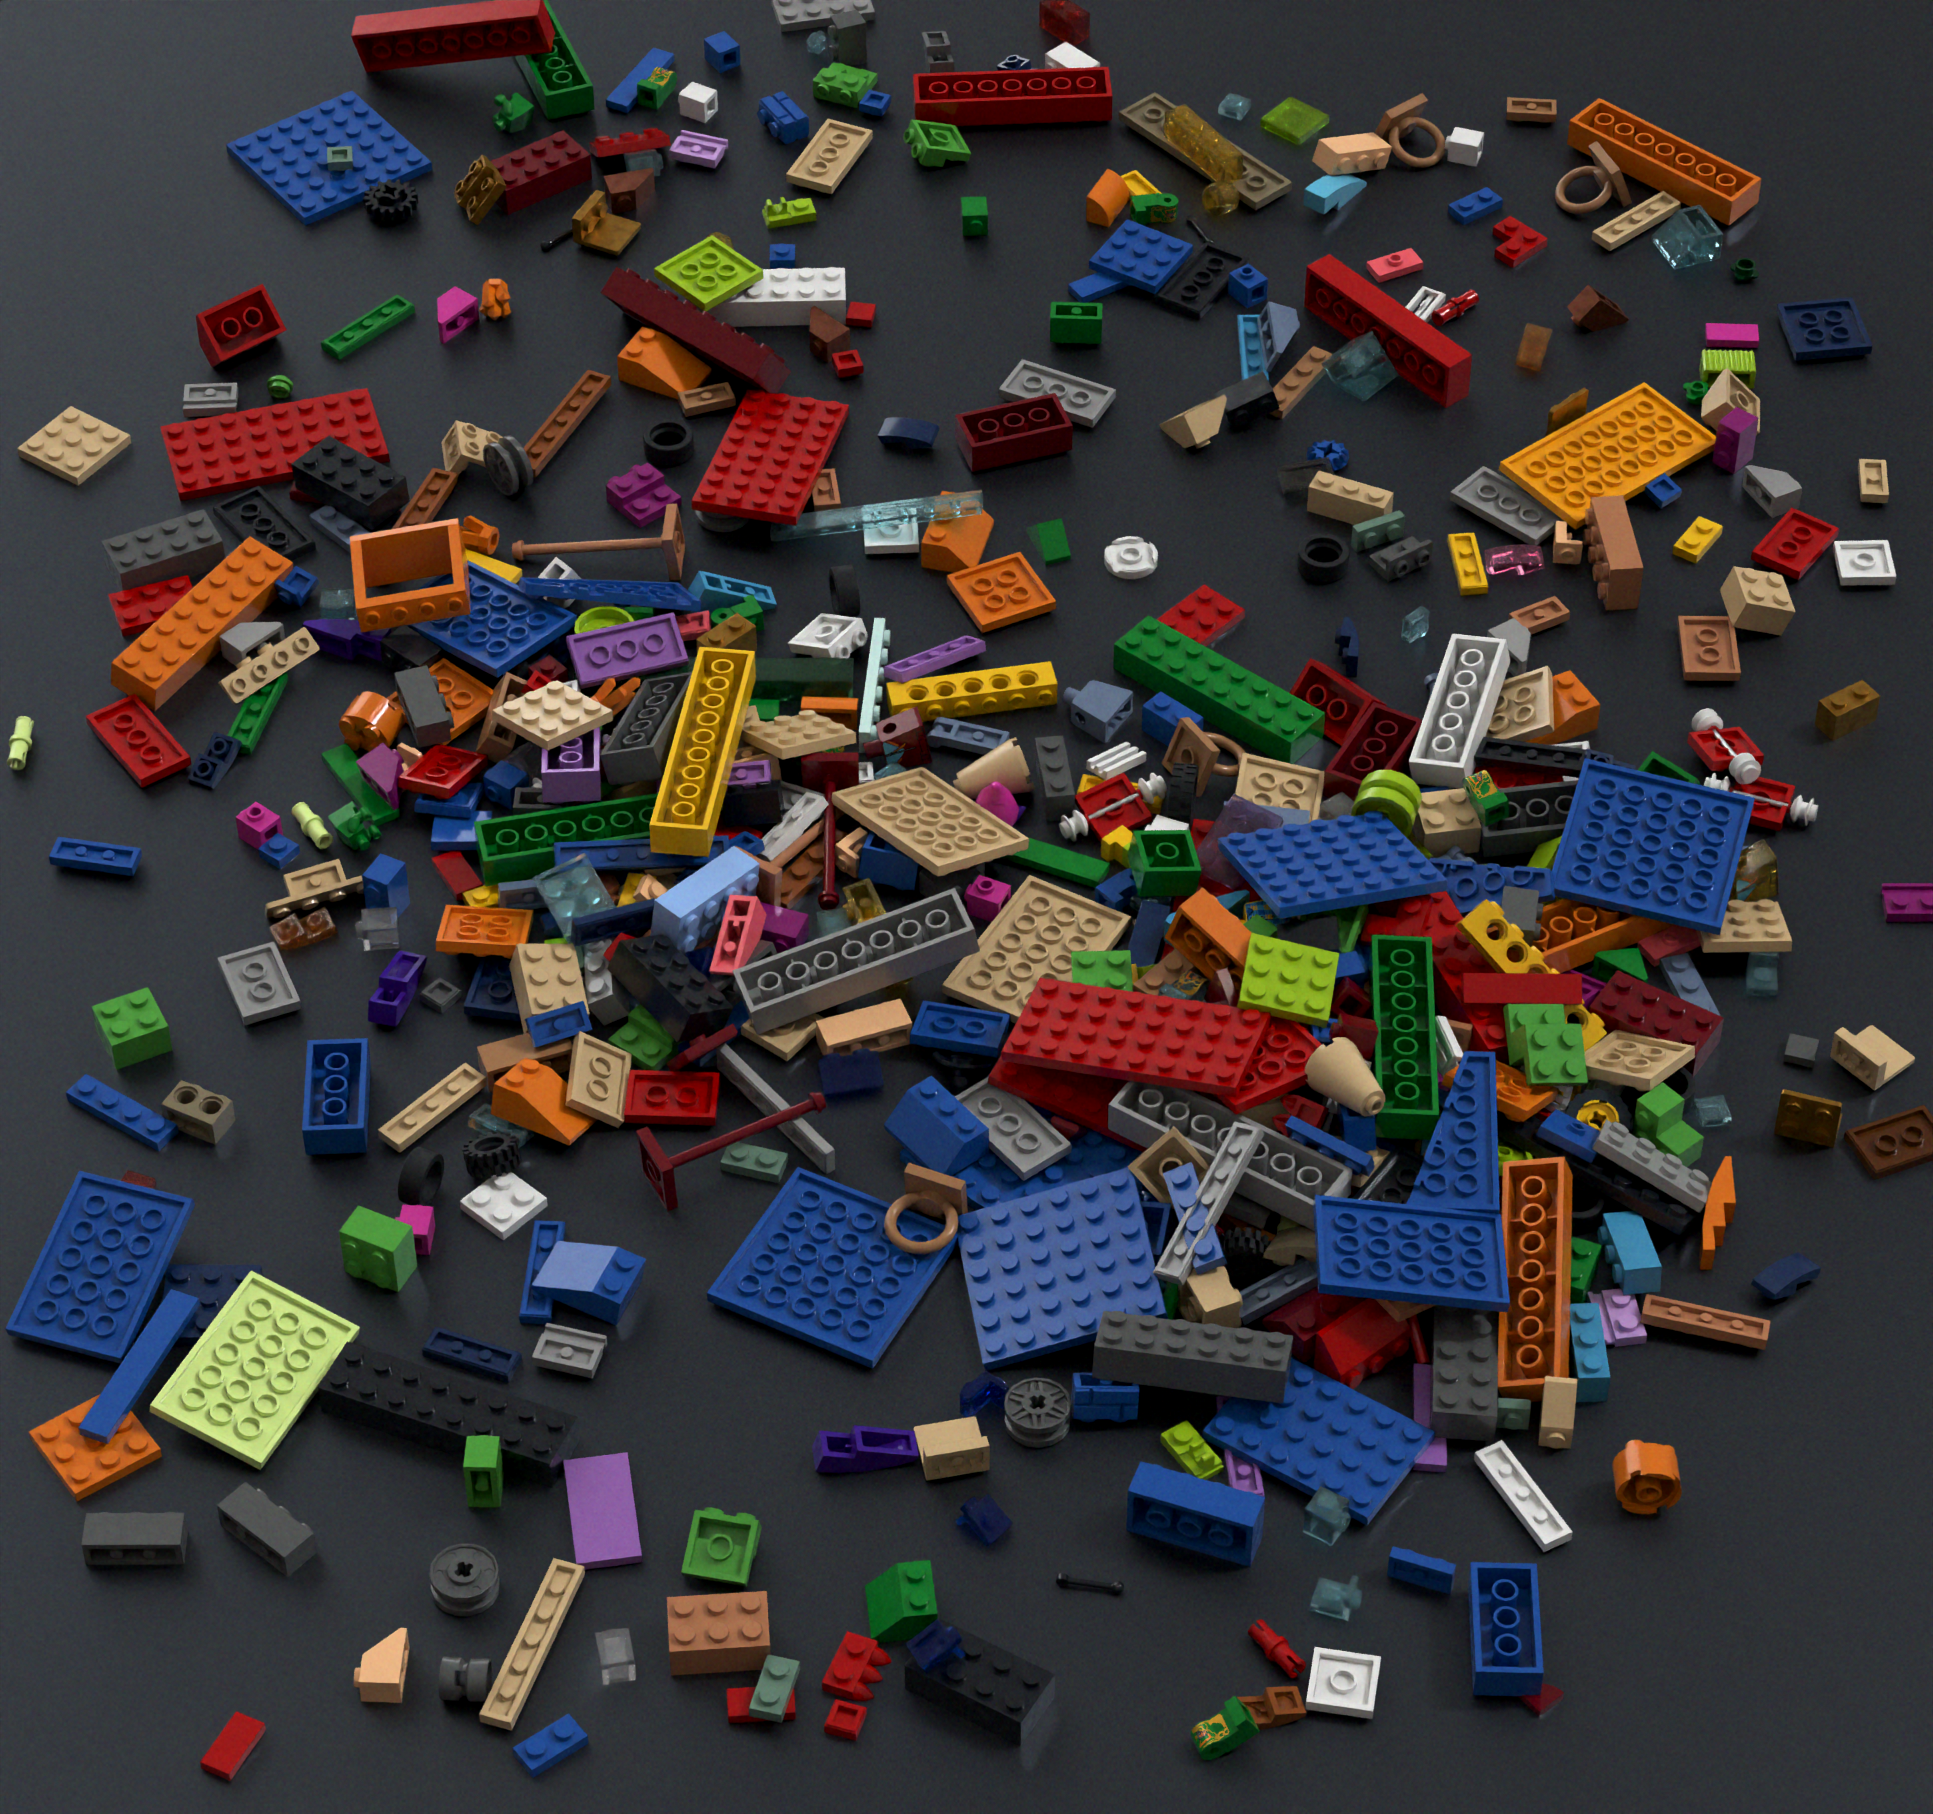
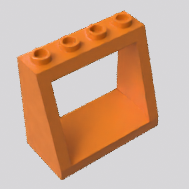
[350,518,471,633]

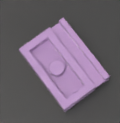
[669,130,728,168]
[1587,1288,1647,1347]

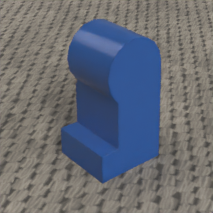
[1095,868,1145,913]

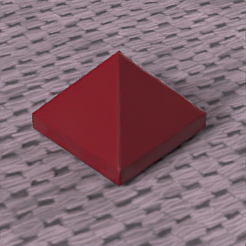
[1050,1116,1088,1142]

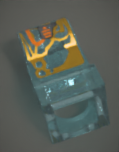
[1158,970,1210,1002]

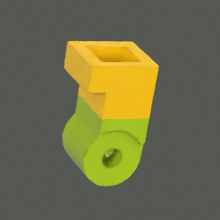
[1101,825,1133,869]

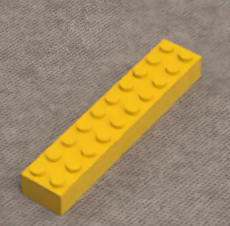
[649,647,756,857]

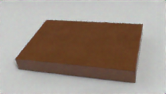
[1844,1105,1933,1180]

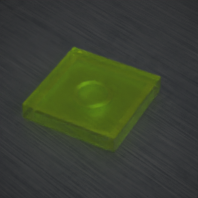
[1260,96,1329,145]

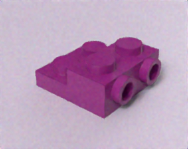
[606,462,682,528]

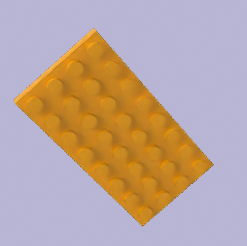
[1499,382,1716,530]

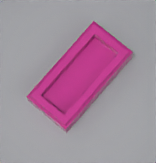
[1705,323,1759,348]

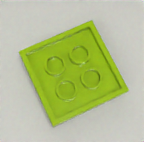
[654,235,764,311]
[1237,933,1339,1028]

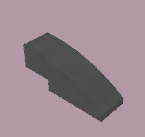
[922,31,954,73]

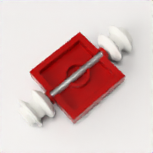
[1687,708,1764,785]
[1059,772,1167,843]
[1704,773,1818,831]

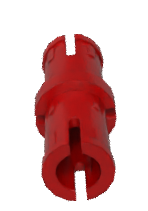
[1431,289,1479,326]
[1248,1619,1306,1678]

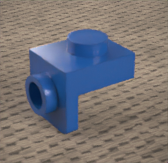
[274,566,320,608]

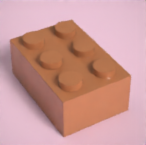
[667,1591,770,1675]

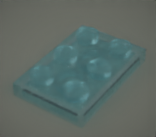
[532,853,616,944]

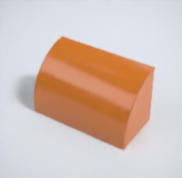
[1086,169,1130,227]
[801,696,859,730]

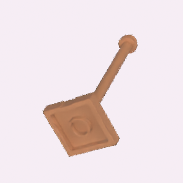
[512,503,686,581]
[735,806,846,907]

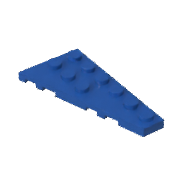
[519,577,701,612]
[1429,858,1555,918]
[1406,1051,1500,1214]

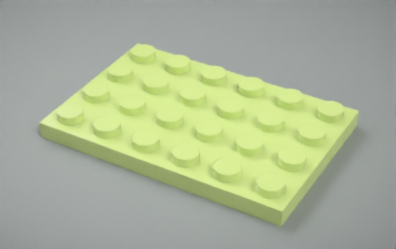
[149,1271,360,1470]

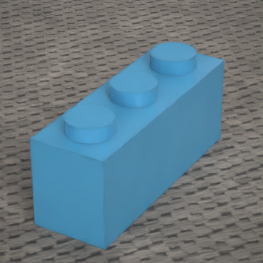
[1597,1211,1662,1295]
[1569,1303,1611,1402]

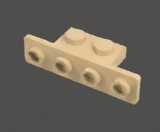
[219,627,320,705]
[265,859,364,918]

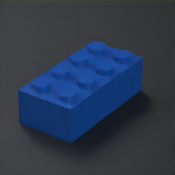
[302,1038,371,1155]
[1126,1461,1265,1567]
[1468,1562,1544,1696]

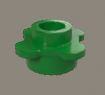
[1683,381,1709,405]

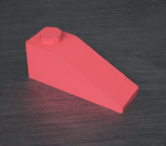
[709,895,767,976]

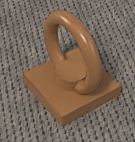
[1375,93,1445,168]
[1555,141,1632,214]
[1162,717,1246,797]
[884,1163,968,1254]

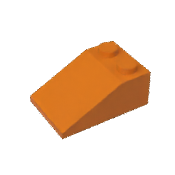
[617,326,712,399]
[1524,670,1600,745]
[491,1058,598,1146]

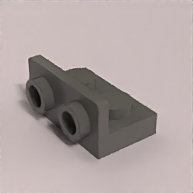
[1369,536,1433,582]

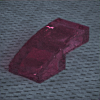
[1484,544,1545,576]

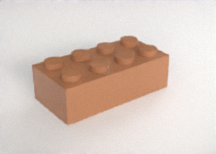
[1583,495,1643,610]

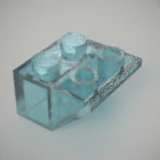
[1652,205,1723,270]
[1321,331,1399,401]

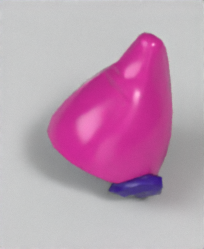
[975,781,1026,827]

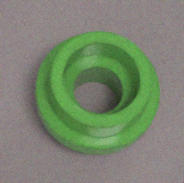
[267,375,293,398]

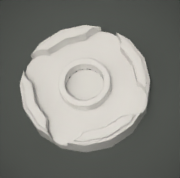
[1104,536,1158,579]

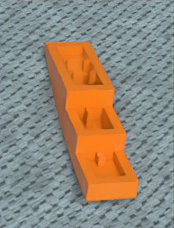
[1699,1156,1736,1270]

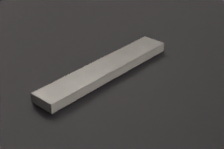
[716,1043,835,1174]
[1153,1121,1264,1286]

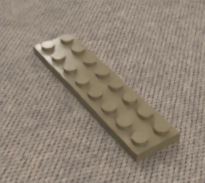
[1119,92,1292,210]

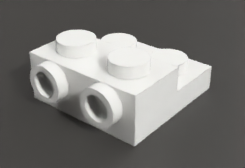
[788,613,868,667]

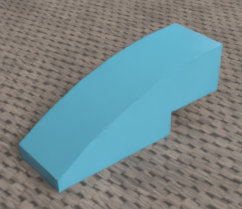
[1304,174,1367,214]

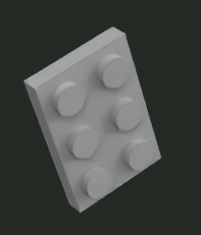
[218,941,302,1026]

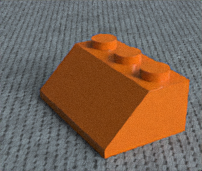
[921,491,994,573]

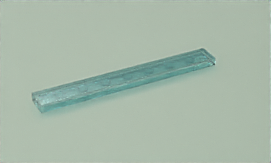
[770,490,984,541]

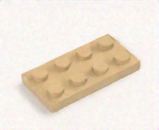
[786,119,873,194]

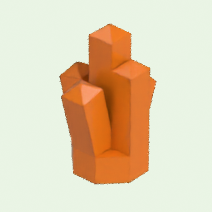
[479,279,511,321]
[460,515,500,555]
[590,677,640,716]

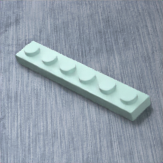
[859,618,891,753]

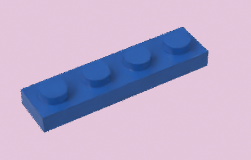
[66,1074,179,1151]
[1163,1162,1227,1275]

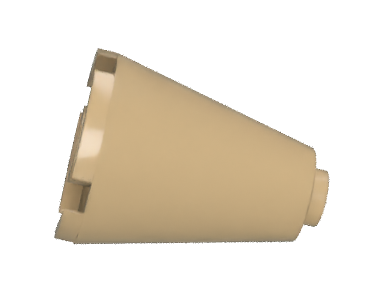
[953,737,1035,799]
[1305,1037,1385,1117]

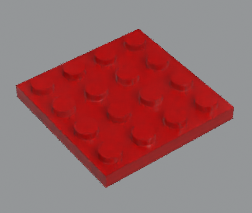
[1214,1016,1322,1115]

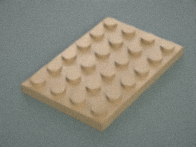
[832,767,1029,877]
[942,875,1131,1024]

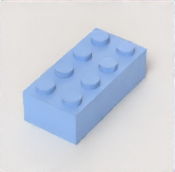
[650,846,760,955]

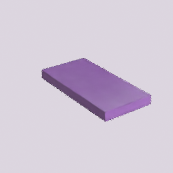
[566,612,689,689]
[563,1452,642,1570]

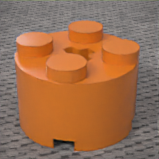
[339,691,405,752]
[1612,1440,1682,1514]

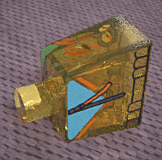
[1730,839,1779,902]

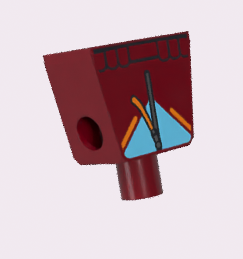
[863,706,932,769]

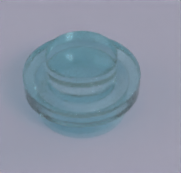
[806,30,828,54]

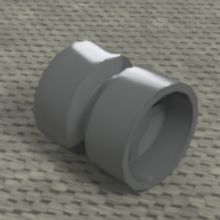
[439,1656,492,1703]

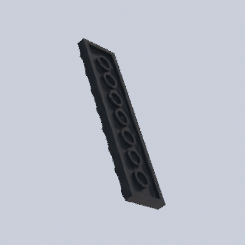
[1497,1110,1703,1236]

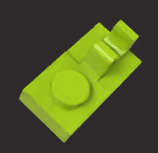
[762,197,816,229]
[1160,1420,1224,1480]

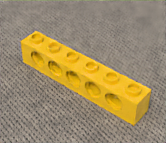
[886,661,1058,722]
[1455,899,1607,1052]

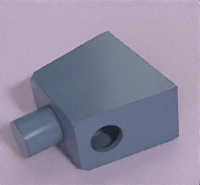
[1062,680,1133,743]

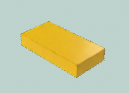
[1121,170,1162,199]

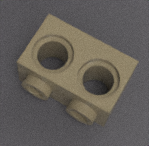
[161,1080,236,1145]

